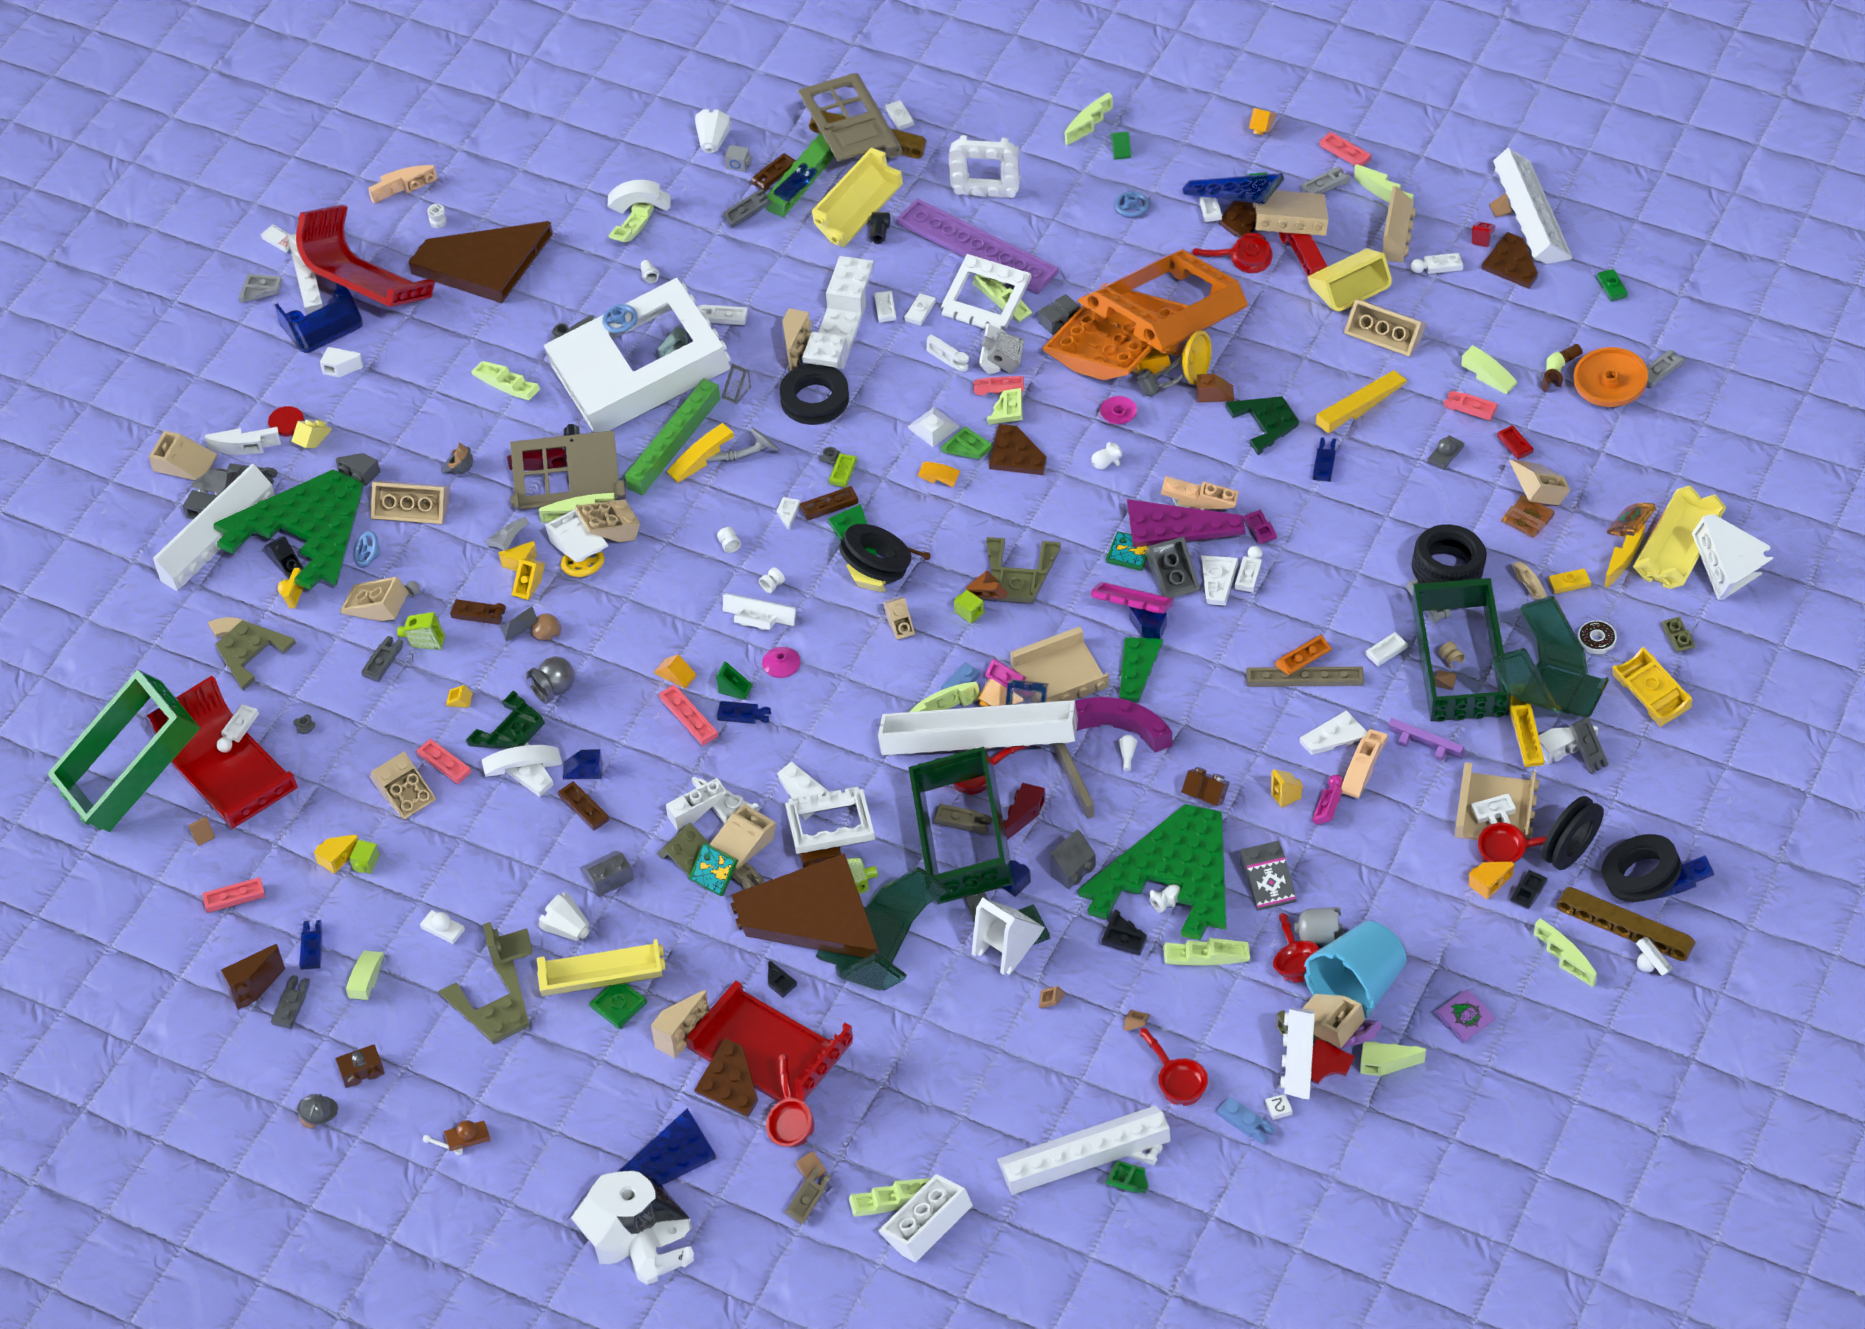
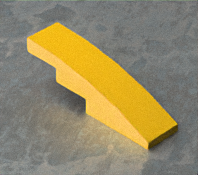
[667,423,734,483]
[1605,522,1646,587]

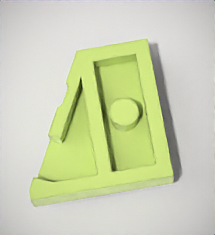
[987,388,1023,425]

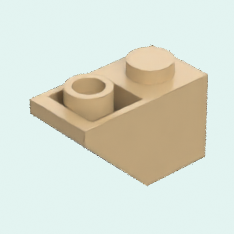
[883,597,915,640]

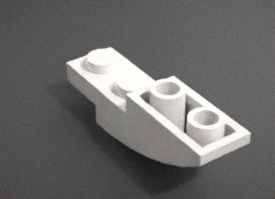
[205,427,281,455]

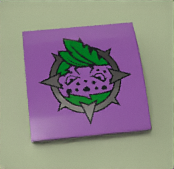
[1435,989,1495,1043]

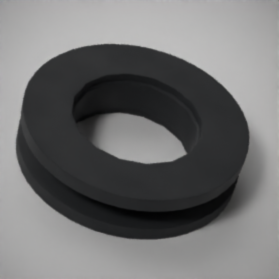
[779,363,849,425]
[839,524,912,582]
[1542,796,1604,870]
[1602,834,1682,902]

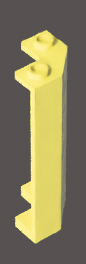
[812,147,903,247]
[1633,486,1726,589]
[537,939,666,996]

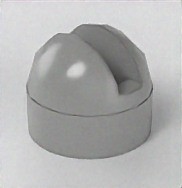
[405,581,420,598]

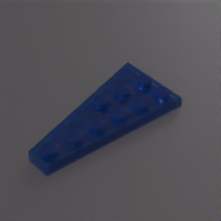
[1182,173,1284,204]
[618,1108,716,1185]

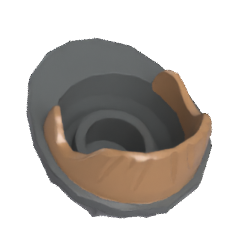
[442,442,473,474]
[297,1094,338,1129]

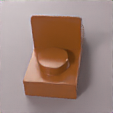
[966,571,1008,599]

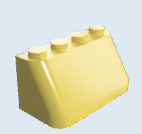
[1307,248,1392,311]

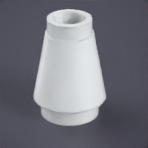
[641,260,659,284]

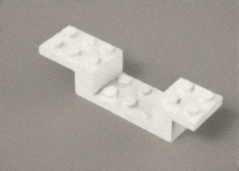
[802,256,874,369]

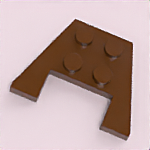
[1219,198,1266,240]

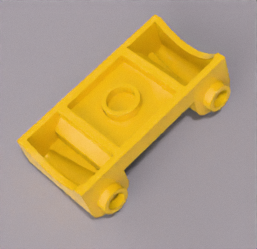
[1612,647,1693,727]

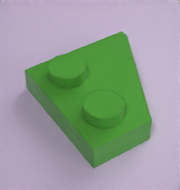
[941,426,992,459]

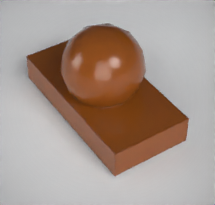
[444,1120,490,1151]

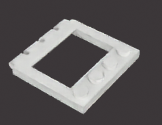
[941,254,1032,330]
[785,787,875,854]

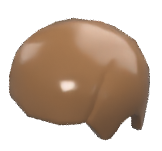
[531,613,562,641]

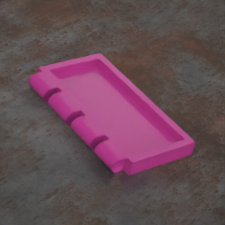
[1091,582,1174,614]

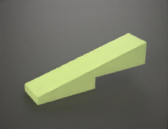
[972,274,1032,323]

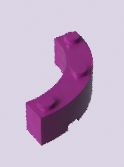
[1075,697,1172,753]

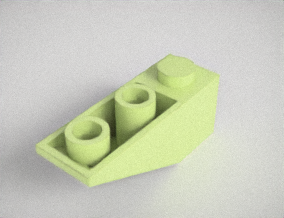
[1360,1041,1426,1076]

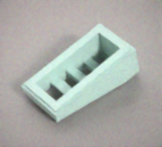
[658,326,688,359]

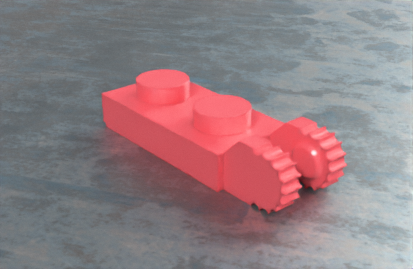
[973,376,1024,395]
[1443,390,1498,421]

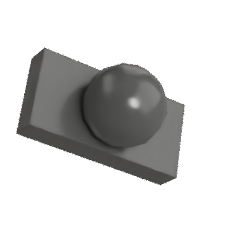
[1428,435,1464,470]

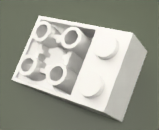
[545,510,608,563]

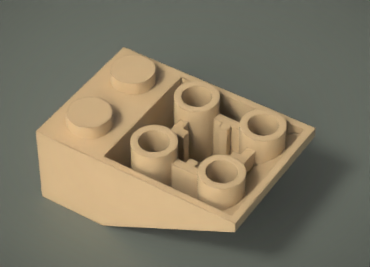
[782,308,812,372]
[149,431,218,480]
[1509,460,1570,506]
[575,499,640,542]
[369,751,437,820]
[710,804,776,870]
[651,990,709,1058]
[1302,994,1365,1048]

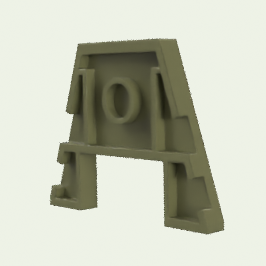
[215,620,296,691]

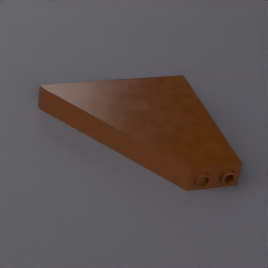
[409,221,553,303]
[730,853,882,960]

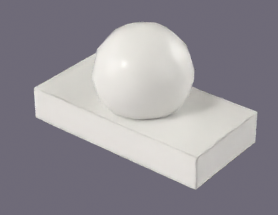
[420,910,465,944]
[1636,937,1673,976]

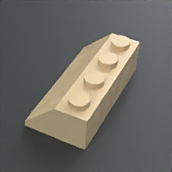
[1383,186,1416,263]
[1344,299,1427,357]
[371,480,450,524]

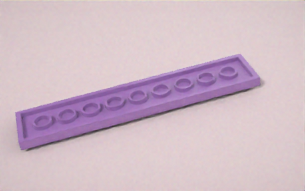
[897,198,1059,294]

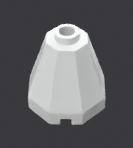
[695,109,731,154]
[539,892,590,941]

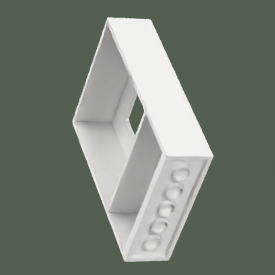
[544,278,731,433]

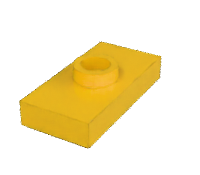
[1548,568,1591,594]

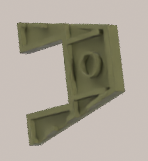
[986,537,1061,603]
[439,960,530,1044]

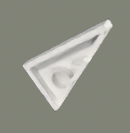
[691,777,760,824]

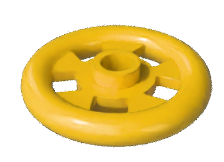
[561,551,605,577]

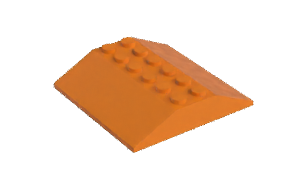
[1042,283,1189,380]

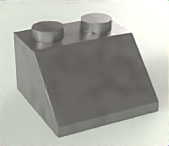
[1050,829,1096,890]
[580,850,634,897]

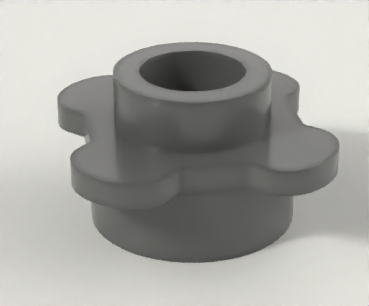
[820,447,841,465]
[293,714,316,734]

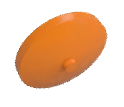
[1574,347,1648,407]

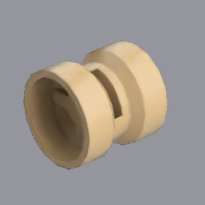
[1438,641,1465,668]

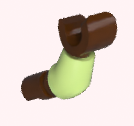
[1541,344,1583,392]

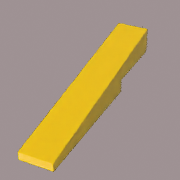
[1316,370,1407,434]
[1509,681,1545,767]

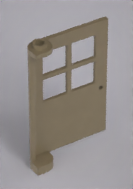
[798,73,902,161]
[510,431,626,510]

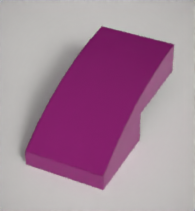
[1243,509,1278,544]

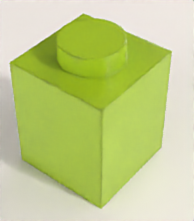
[954,590,984,624]
[349,840,380,874]

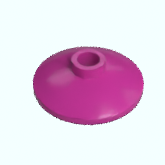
[1100,396,1137,424]
[762,647,800,678]

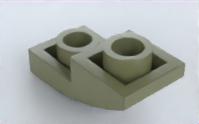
[1661,617,1696,653]

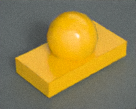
[277,568,304,609]

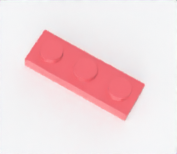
[1320,132,1371,166]
[416,739,472,785]
[202,877,266,913]

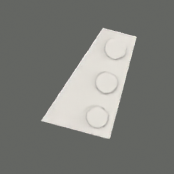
[1201,555,1238,606]
[1300,710,1367,755]
[505,742,553,797]
[777,762,829,821]

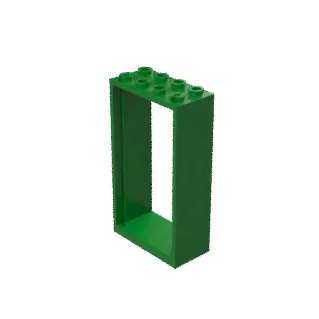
[47,669,201,832]

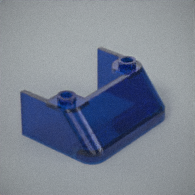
[275,282,363,353]

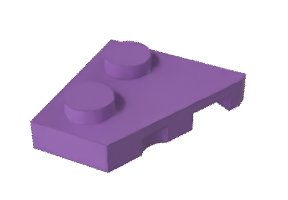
[1329,1020,1382,1049]

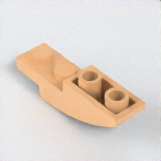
[368,165,437,204]
[1161,476,1239,509]
[1341,729,1388,799]

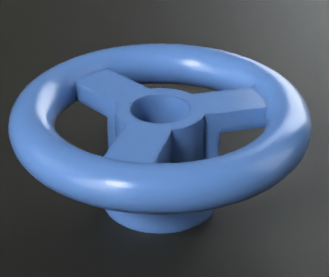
[1114,191,1149,217]
[602,304,638,333]
[354,531,380,567]

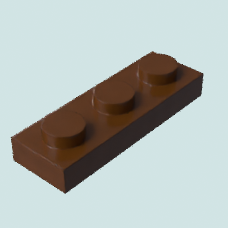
[800,486,859,521]
[558,781,610,831]

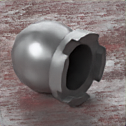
[525,656,575,704]

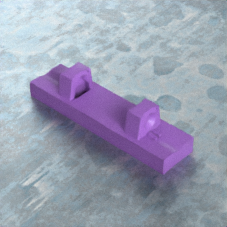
[1388,718,1465,761]

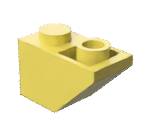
[291,419,332,448]
[846,564,886,592]

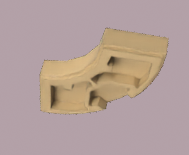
[1512,561,1547,600]
[208,617,245,638]

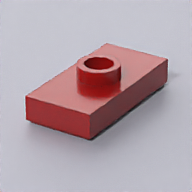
[1497,425,1534,460]

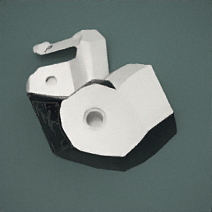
[567,1171,694,1285]

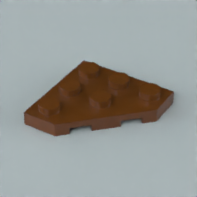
[1482,232,1538,289]
[989,424,1047,475]
[694,1038,759,1118]

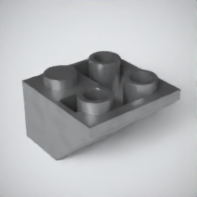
[191,468,237,496]

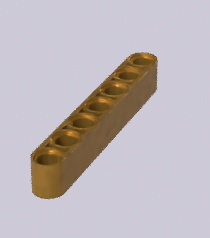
[809,111,927,159]
[1556,887,1696,961]

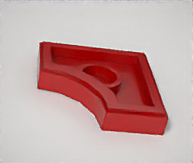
[1311,1038,1355,1084]

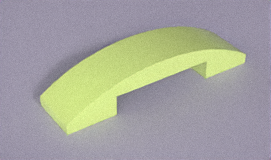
[609,202,654,242]
[910,682,980,712]

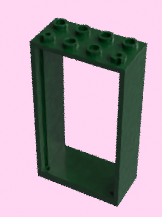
[1412,578,1511,722]
[908,747,1015,904]

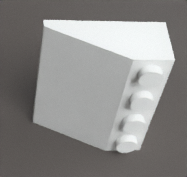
[1281,1008,1315,1099]

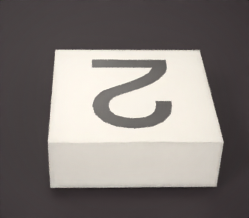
[1265,1094,1292,1120]

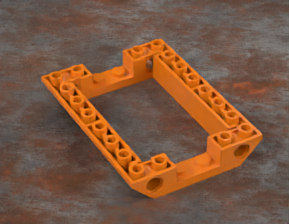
[1078,249,1248,352]

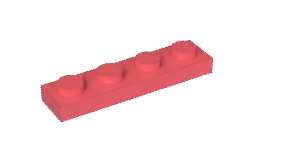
[659,684,718,746]

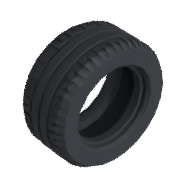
[1411,524,1487,583]

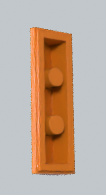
[1274,634,1332,675]

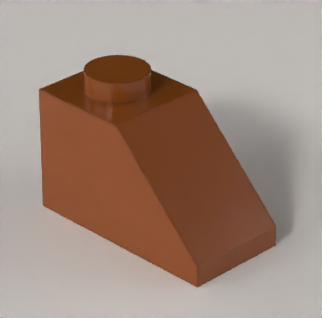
[1197,374,1234,403]

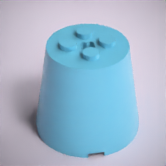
[1304,921,1407,1019]

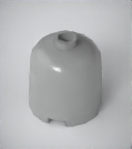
[1295,907,1342,948]

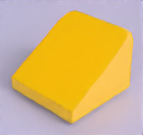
[446,685,473,708]

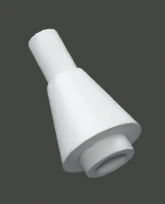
[1118,735,1138,771]

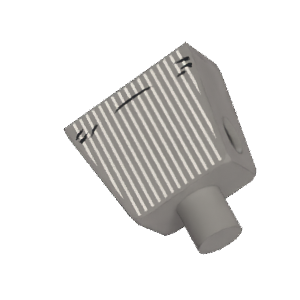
[981,331,1024,374]

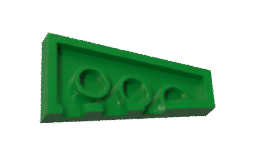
[828,504,877,556]
[1119,637,1163,703]

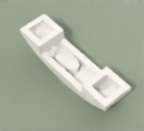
[482,745,562,777]

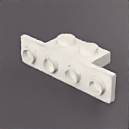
[722,593,796,630]

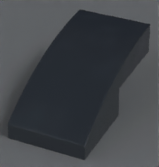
[1510,870,1548,910]

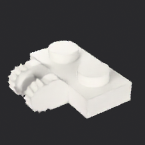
[1471,794,1516,825]

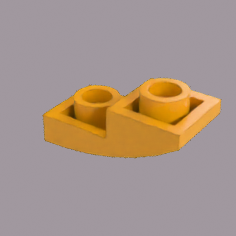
[917,462,960,487]

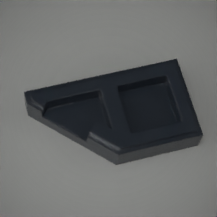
[768,961,797,998]

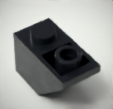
[264,536,304,578]

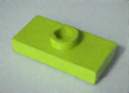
[829,453,857,487]

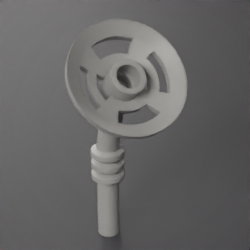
[706,427,780,462]

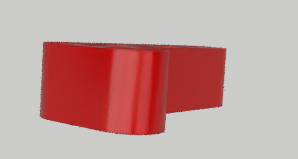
[1279,232,1327,276]

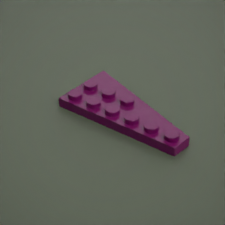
[1127,499,1245,547]

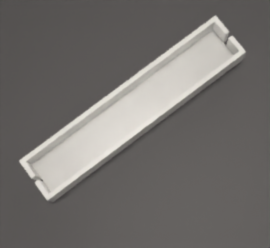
[878,700,1078,756]

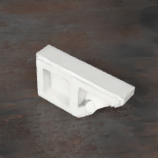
[777,497,801,530]

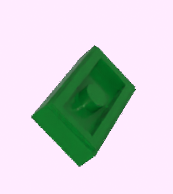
[1597,269,1628,301]

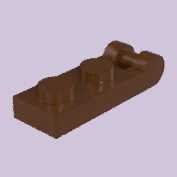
[751,153,796,192]
[450,599,506,625]

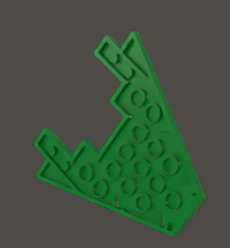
[214,469,364,590]
[1078,804,1227,940]

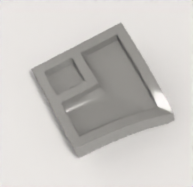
[485,517,529,551]

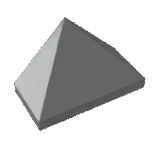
[501,606,538,641]

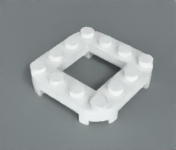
[949,135,1021,198]

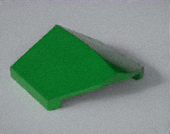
[1106,1160,1149,1193]

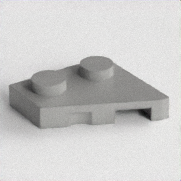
[239,274,283,303]

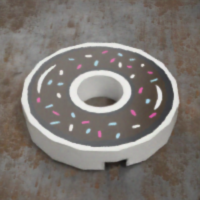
[1578,621,1617,655]

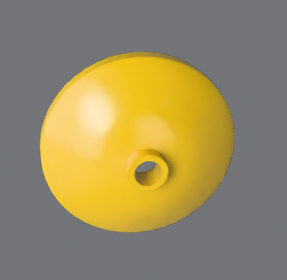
[1181,330,1212,385]

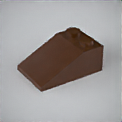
[221,944,285,1009]

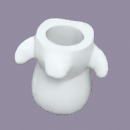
[1091,442,1122,470]
[1150,885,1181,913]

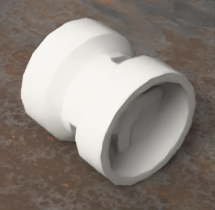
[427,204,447,228]
[717,527,741,553]
[759,567,785,593]

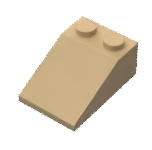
[340,576,409,621]

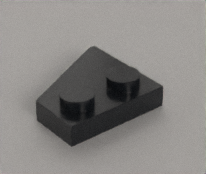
[1102,910,1147,956]

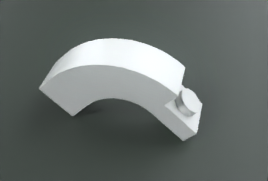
[608,180,670,214]

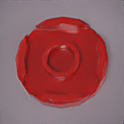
[268,406,305,437]

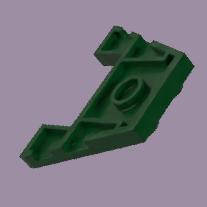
[1225,396,1299,455]
[466,691,545,748]

